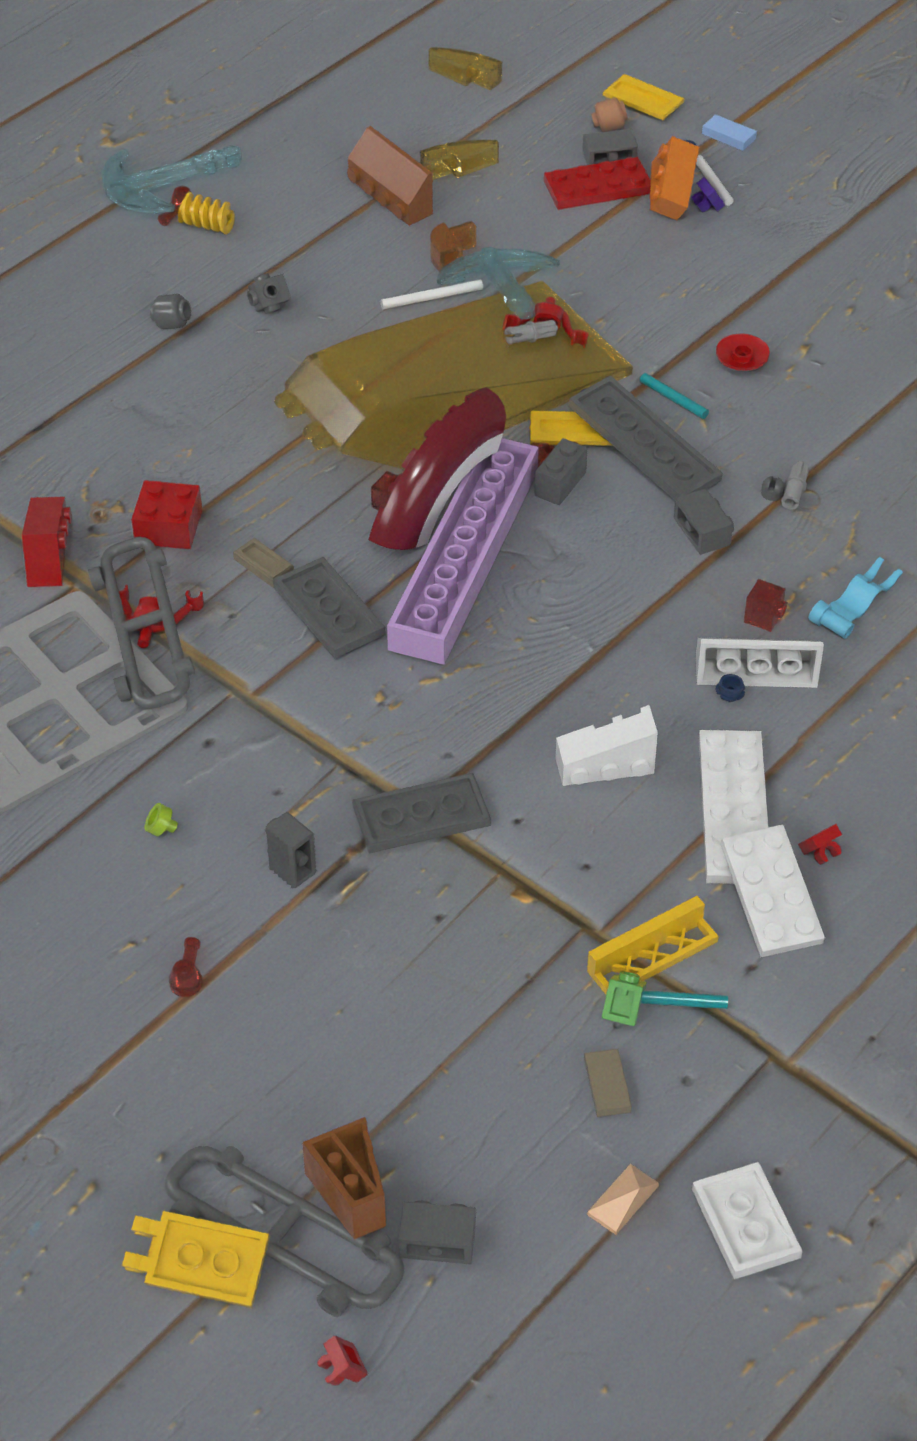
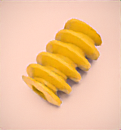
[178,192,235,235]

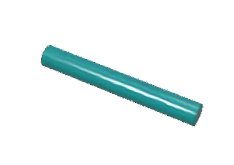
[640,373,709,419]
[641,990,728,1009]

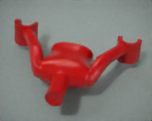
[502,297,589,348]
[119,585,204,648]

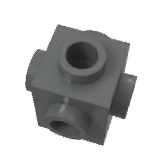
[247,273,292,313]

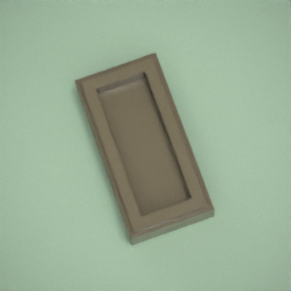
[233,538,294,587]
[584,1049,632,1117]

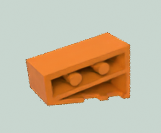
[649,136,699,220]

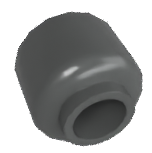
[150,294,191,329]

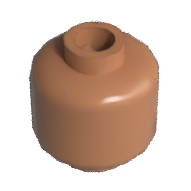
[591,97,628,132]

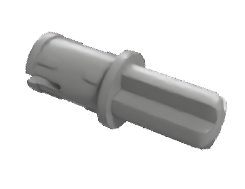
[505,320,558,345]
[781,461,809,510]

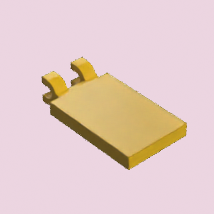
[122,1211,270,1308]

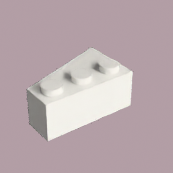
[555,705,658,786]

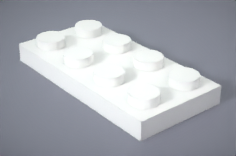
[720,825,825,957]

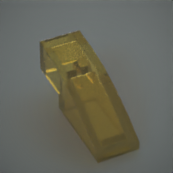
[428,47,502,91]
[420,140,499,180]

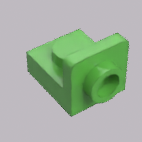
[602,971,647,1026]

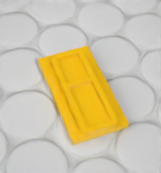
[603,74,684,120]
[529,411,613,446]

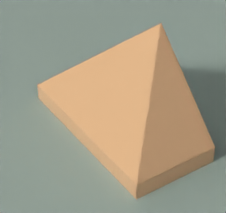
[587,1164,659,1235]

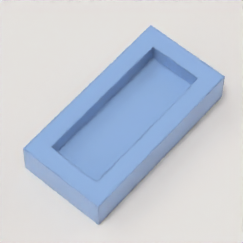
[702,114,757,151]

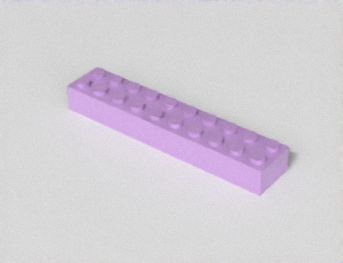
[387,438,539,665]

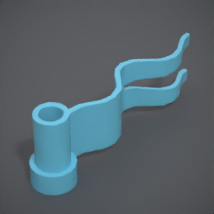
[808,557,903,639]

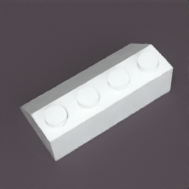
[696,638,824,688]

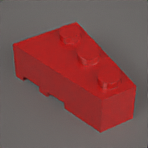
[22,496,72,587]

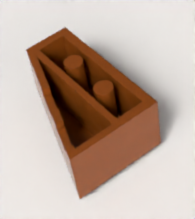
[302,1117,386,1240]

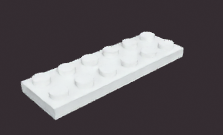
[699,730,768,884]

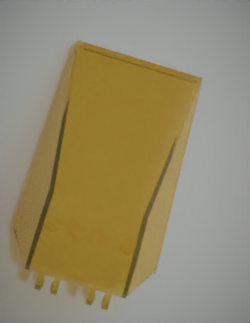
[274,281,633,472]

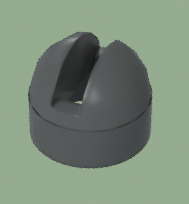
[761,476,784,501]

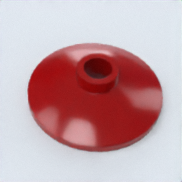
[716,333,770,371]

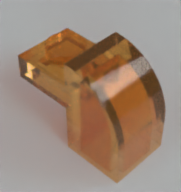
[430,221,476,273]

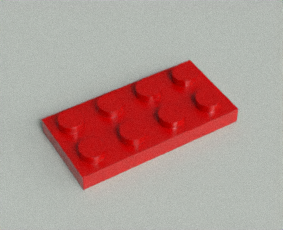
[543,157,651,210]

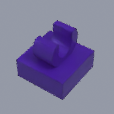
[691,177,725,213]

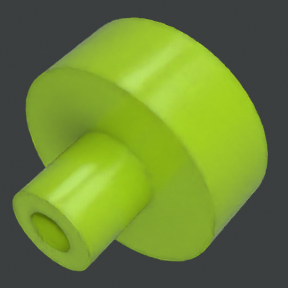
[144,803,178,837]

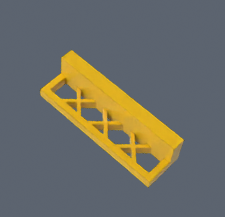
[587,896,719,995]

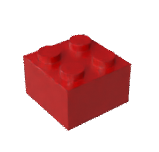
[131,480,202,550]

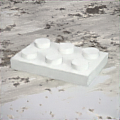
[692,1162,802,1279]

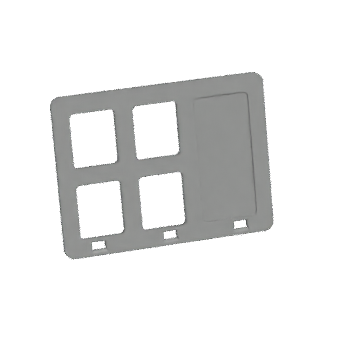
[0,591,187,815]

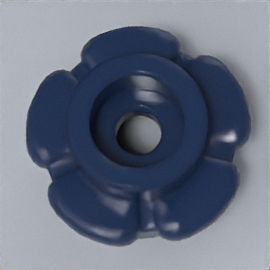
[715,674,745,702]

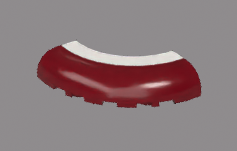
[368,387,506,550]

